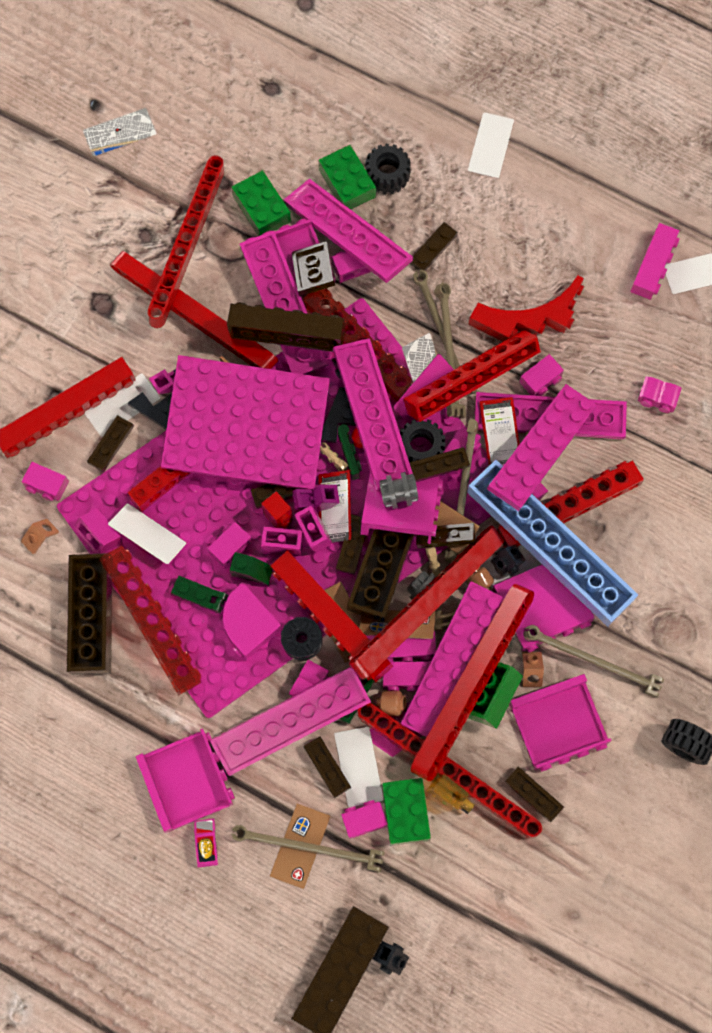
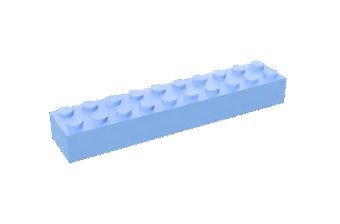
[467,460,638,627]

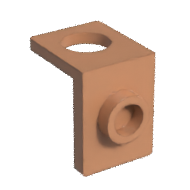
[21,519,59,554]
[522,652,544,687]

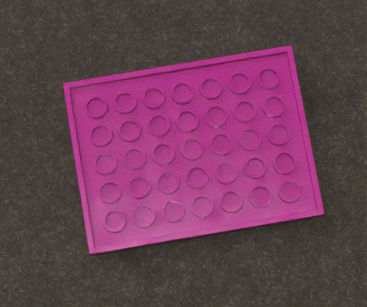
[161,355,330,490]

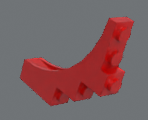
[468,275,585,342]

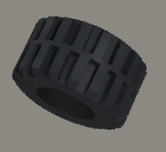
[365,143,411,194]
[400,419,446,463]
[661,719,712,765]

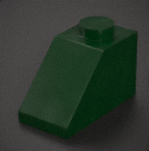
[230,552,273,586]

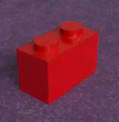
[261,491,293,529]

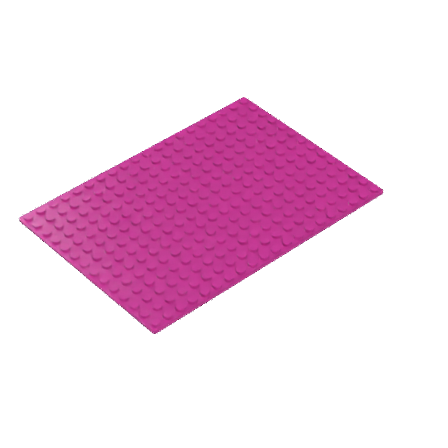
[57,298,491,718]

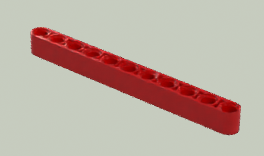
[147,155,224,329]
[110,251,278,369]
[349,525,505,680]
[411,584,534,782]
[358,703,542,839]

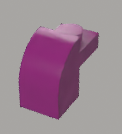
[292,484,340,512]

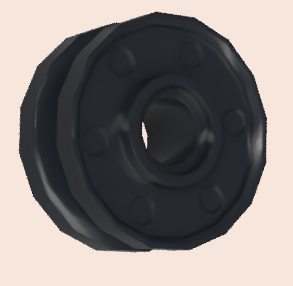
[281,617,323,661]

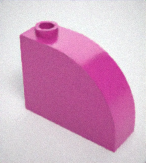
[223,582,282,660]

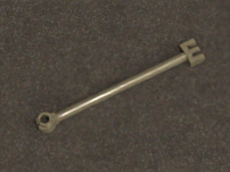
[413,270,477,398]
[434,282,466,419]
[445,419,478,564]
[523,625,664,698]
[231,825,384,872]

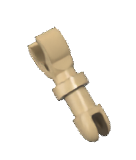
[320,443,348,471]
[426,547,440,576]

